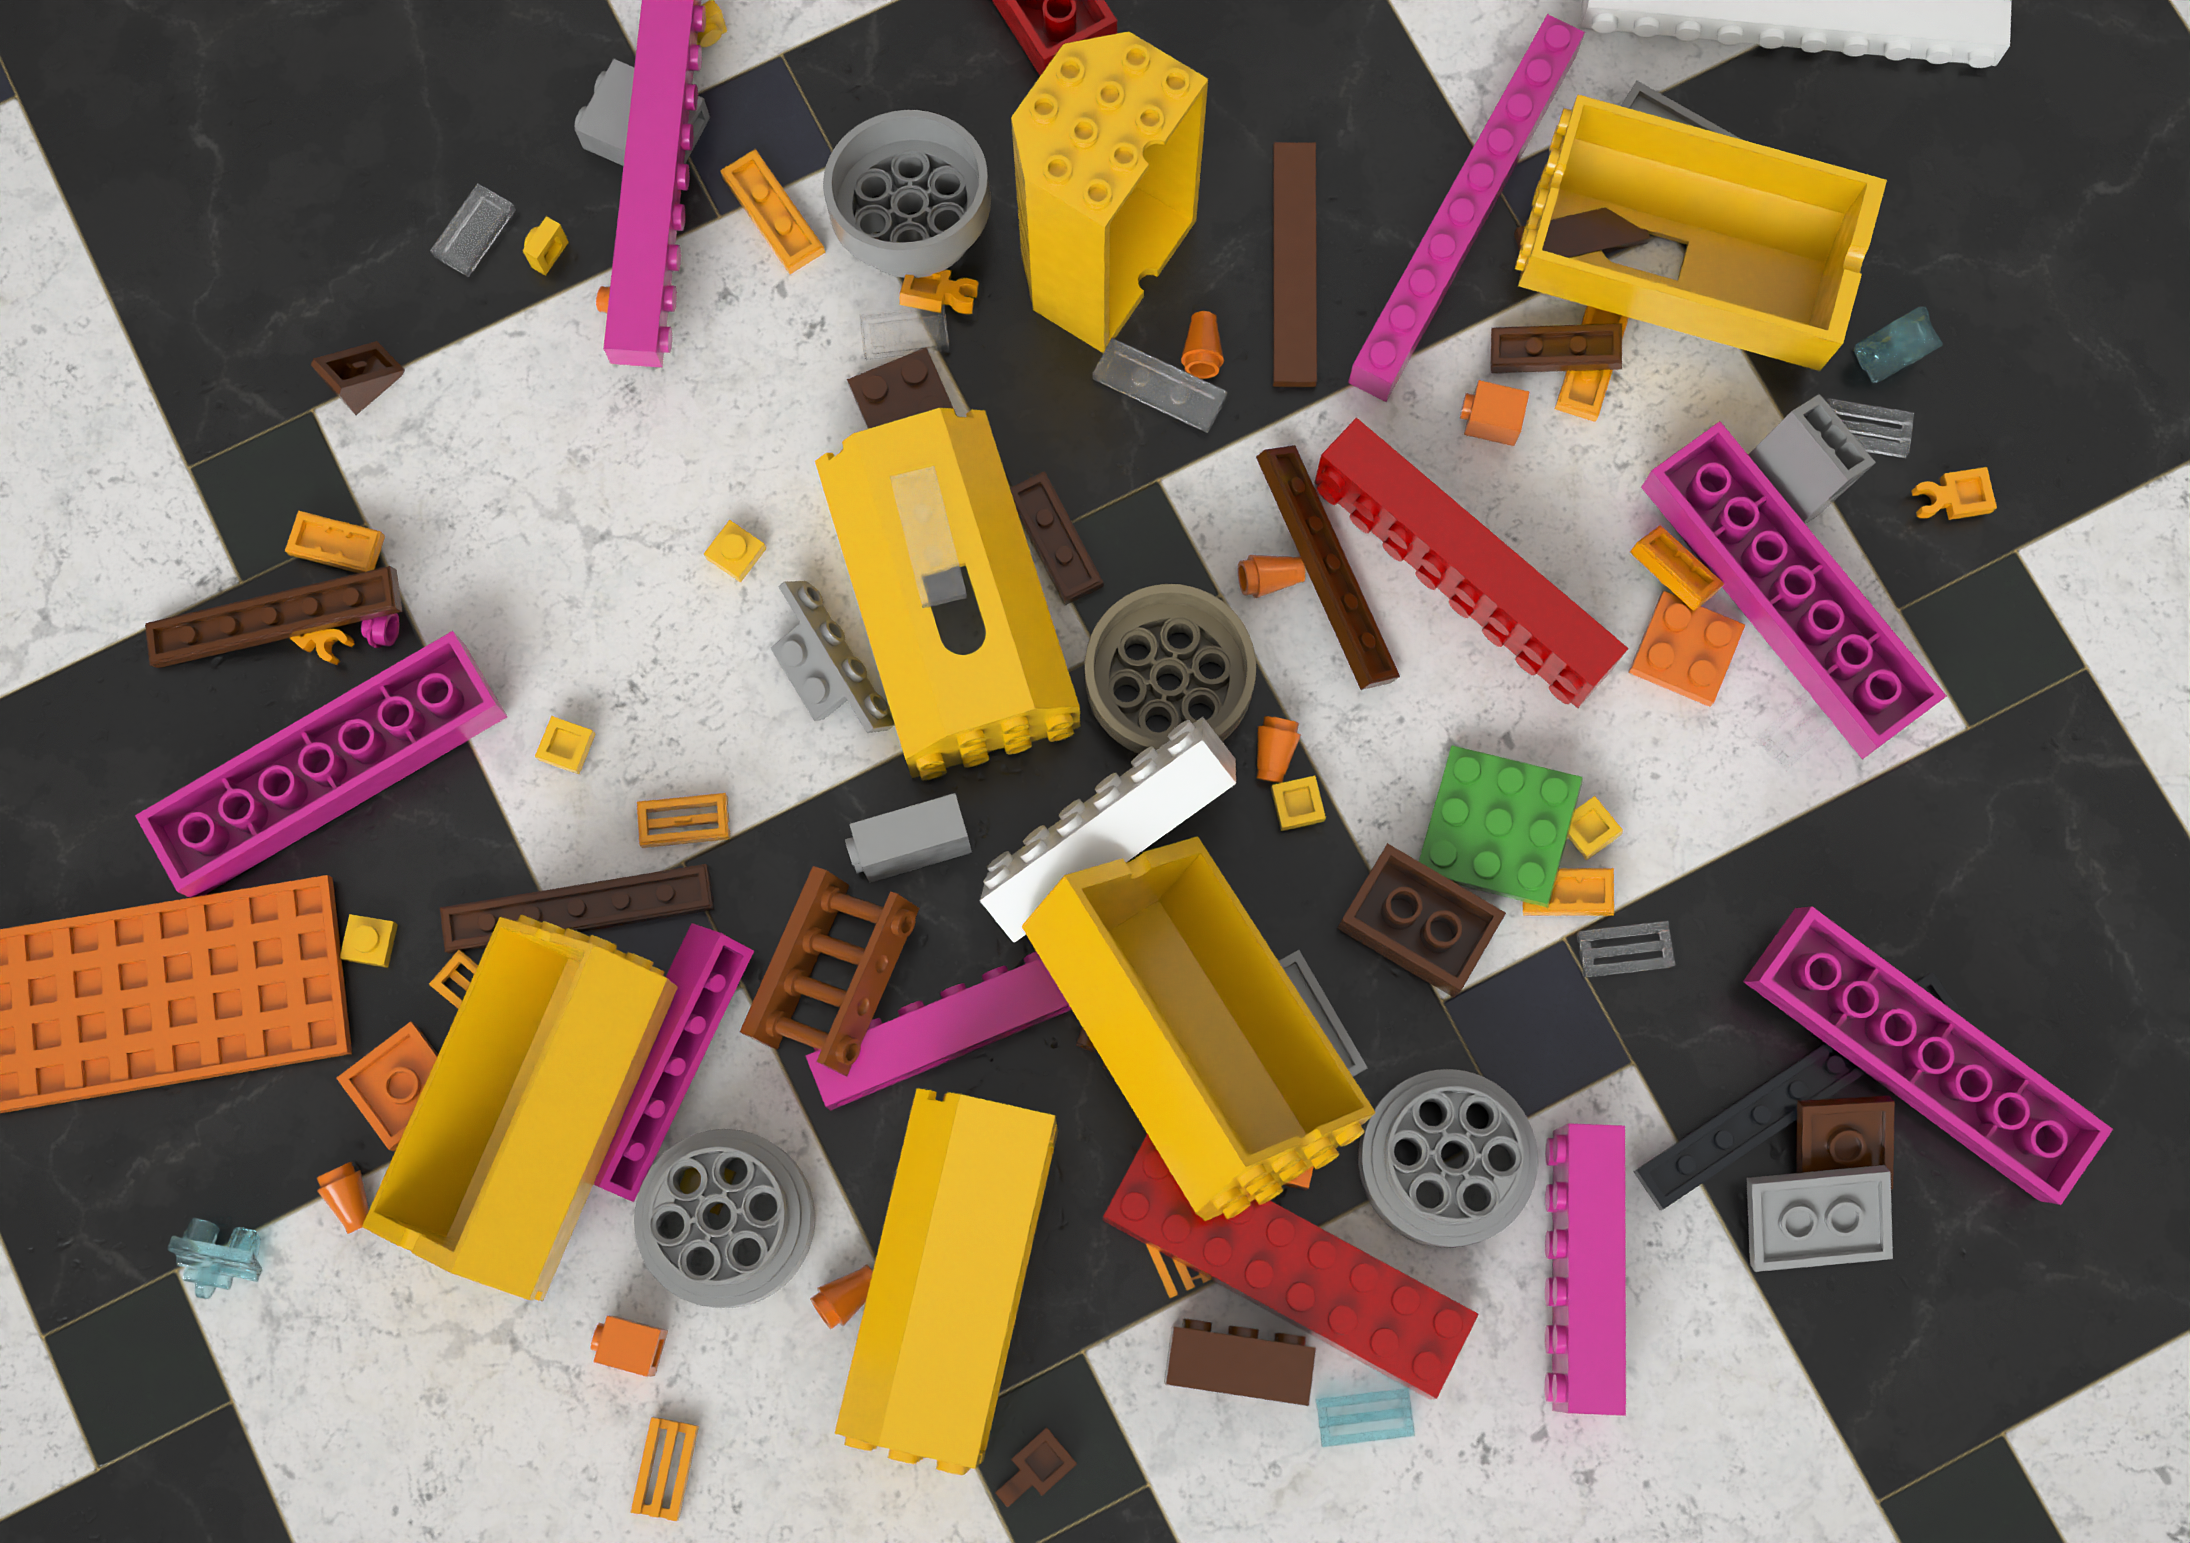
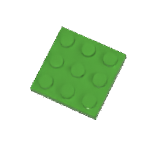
[1419,745,1583,908]

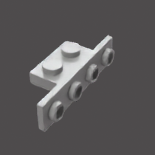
[771,581,895,733]

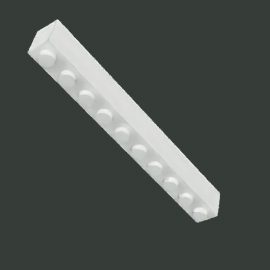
[1581,0,2011,68]

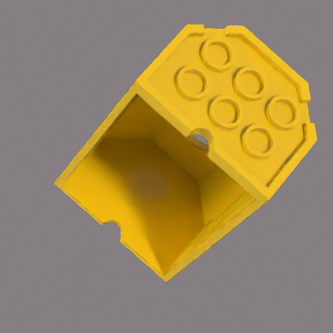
[1011,31,1208,354]
[1515,94,1887,371]
[815,408,1080,780]
[1021,836,1376,1221]
[362,914,678,1301]
[835,1088,1058,1476]

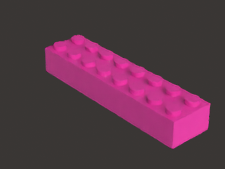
[1641,421,1947,760]
[135,631,508,898]
[1743,906,2113,1205]

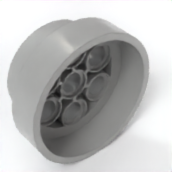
[823,110,991,278]
[1358,1069,1538,1248]
[634,1129,815,1308]

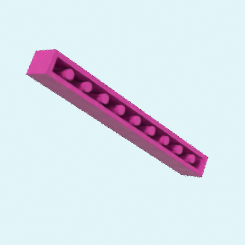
[603,0,706,368]
[1348,14,1585,402]

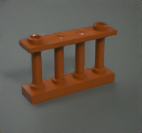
[740,866,920,1076]

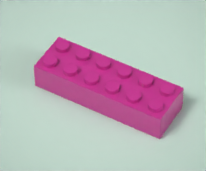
[1545,1123,1626,1416]

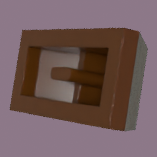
[311,341,405,415]

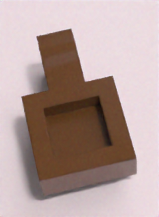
[995,1427,1077,1508]

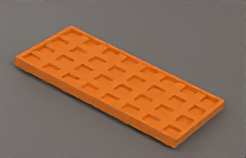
[0,875,352,1113]

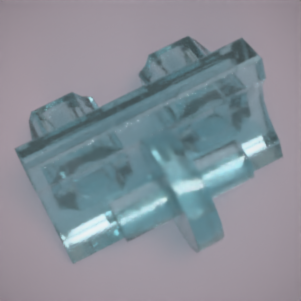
[1854,306,1943,383]
[167,1218,263,1300]

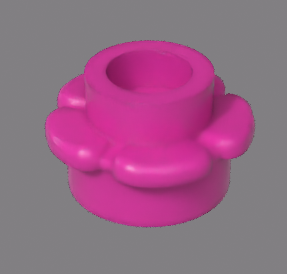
[361,613,399,648]

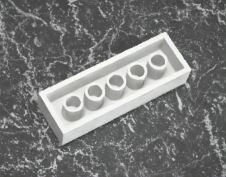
[980,717,1236,943]

